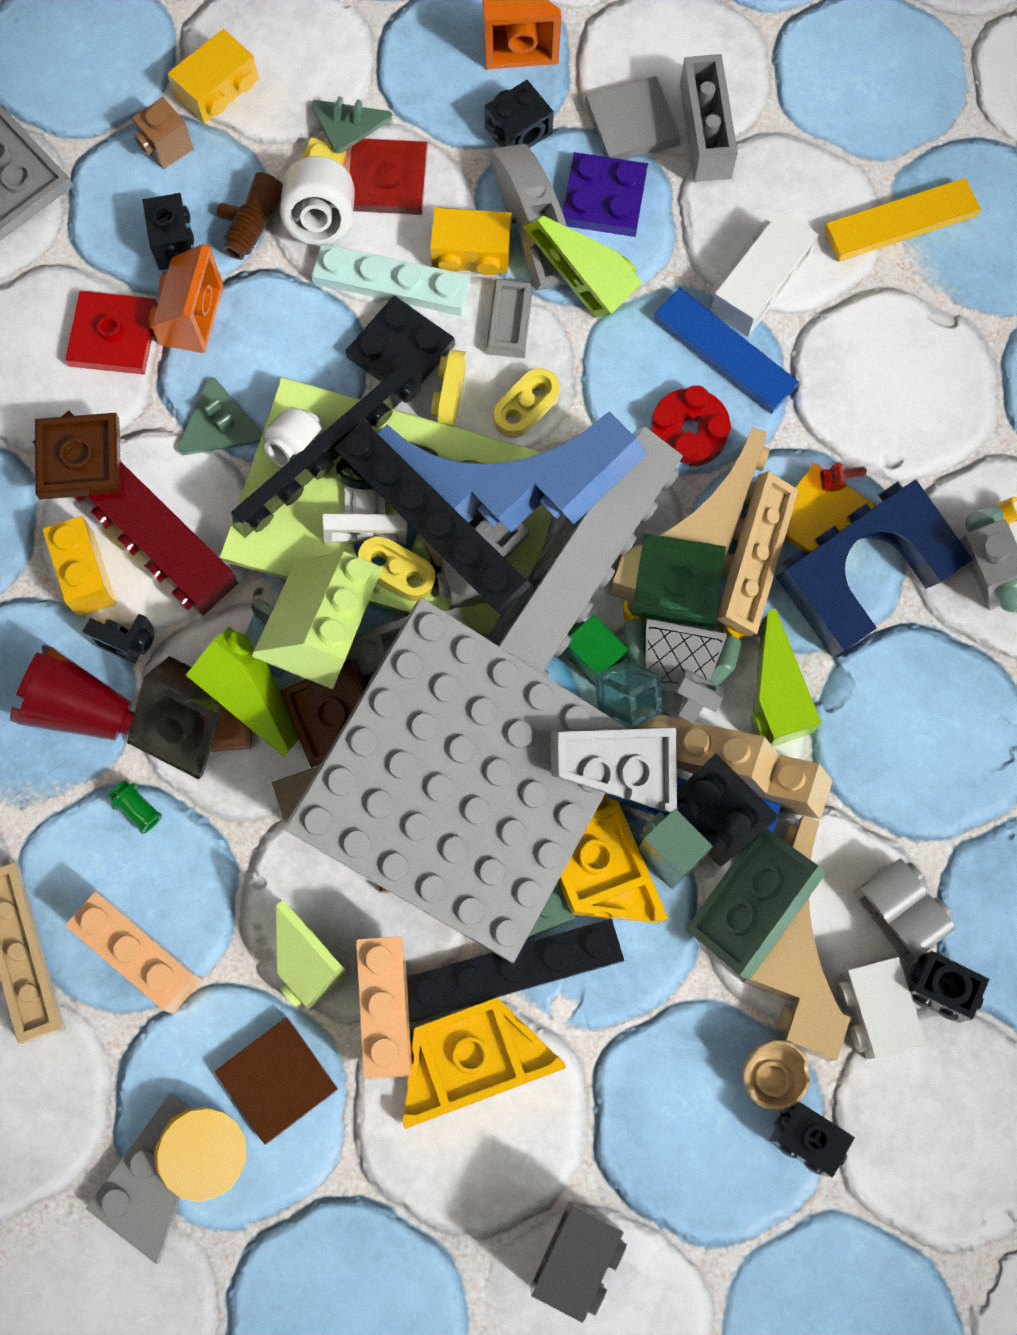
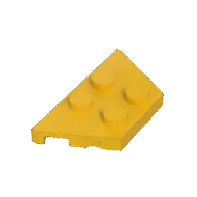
[558,793,668,924]
[402,997,566,1129]

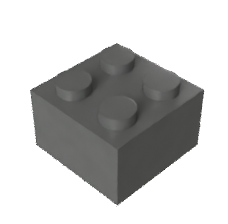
[530,1201,627,1323]

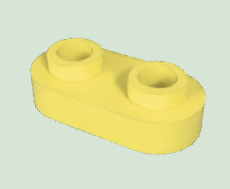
[431,349,467,426]
[493,368,560,438]
[358,536,436,601]

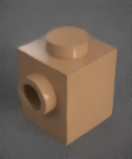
[132,97,194,169]

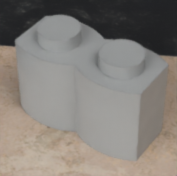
[853,859,956,963]

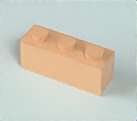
[65,891,203,1014]
[356,936,412,1079]

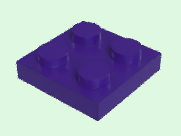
[563,152,648,237]

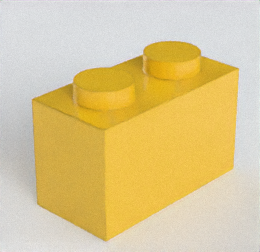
[167,28,259,123]
[430,207,511,275]
[43,515,117,617]

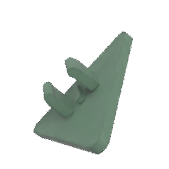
[312,96,392,153]
[177,378,263,456]

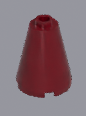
[10,644,136,740]

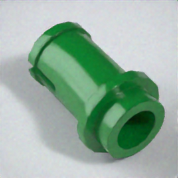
[108,780,162,834]

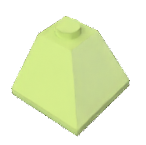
[276,899,350,1009]

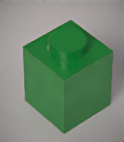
[563,614,628,687]

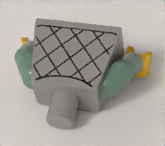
[960,496,1017,612]
[623,600,745,717]

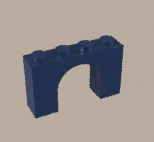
[775,479,973,656]

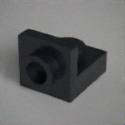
[82,614,154,664]

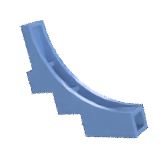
[377,411,648,532]

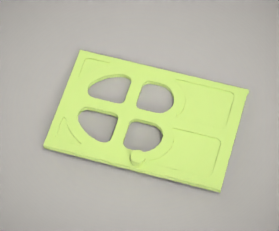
[220,377,552,637]

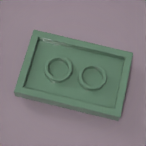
[686,828,827,980]

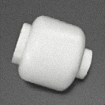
[264,408,323,467]

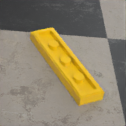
[824,178,981,262]

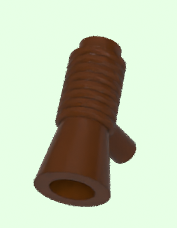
[217,172,283,260]

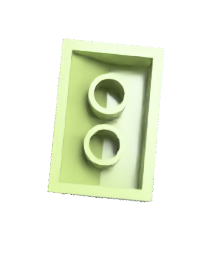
[252,551,383,689]

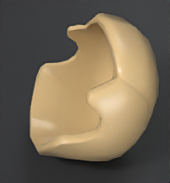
[742,1039,811,1111]

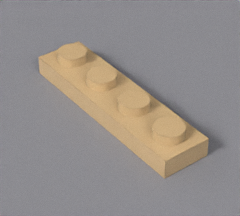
[716,471,799,636]
[0,862,65,1044]

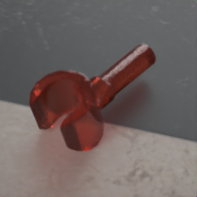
[820,462,866,492]

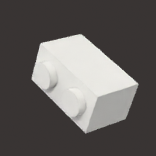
[837,957,926,1060]

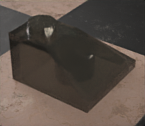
[127,656,222,780]

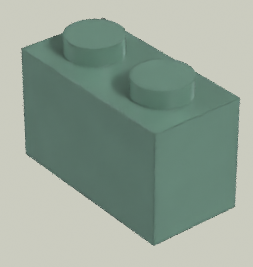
[639,808,713,889]

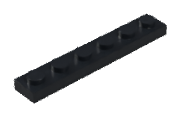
[231,357,422,538]
[334,419,532,616]
[407,919,624,1023]

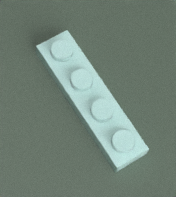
[312,244,471,316]

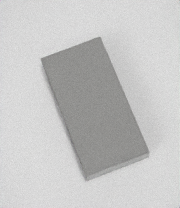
[486,279,533,358]

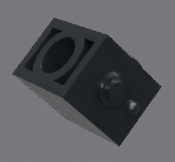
[484,79,554,148]
[142,193,194,271]
[907,951,990,1023]
[769,1102,855,1178]

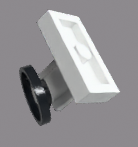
[323,458,407,544]

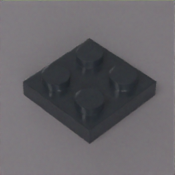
[345,295,455,384]
[666,753,778,868]

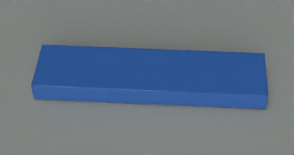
[653,287,799,414]

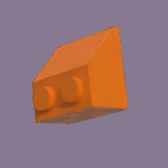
[482,0,561,69]
[149,244,224,354]

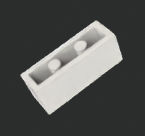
[710,210,819,337]

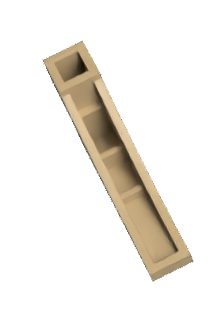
[610,427,770,610]
[608,704,833,820]
[743,815,851,1061]

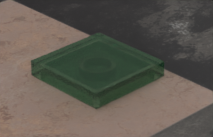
[631,533,726,629]

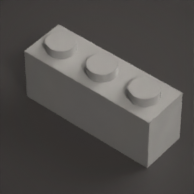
[679,54,738,182]

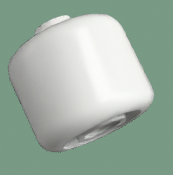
[279,156,355,246]

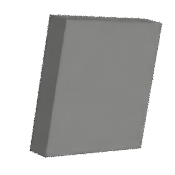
[585,76,680,160]

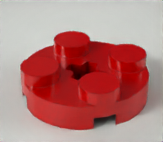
[651,385,731,466]

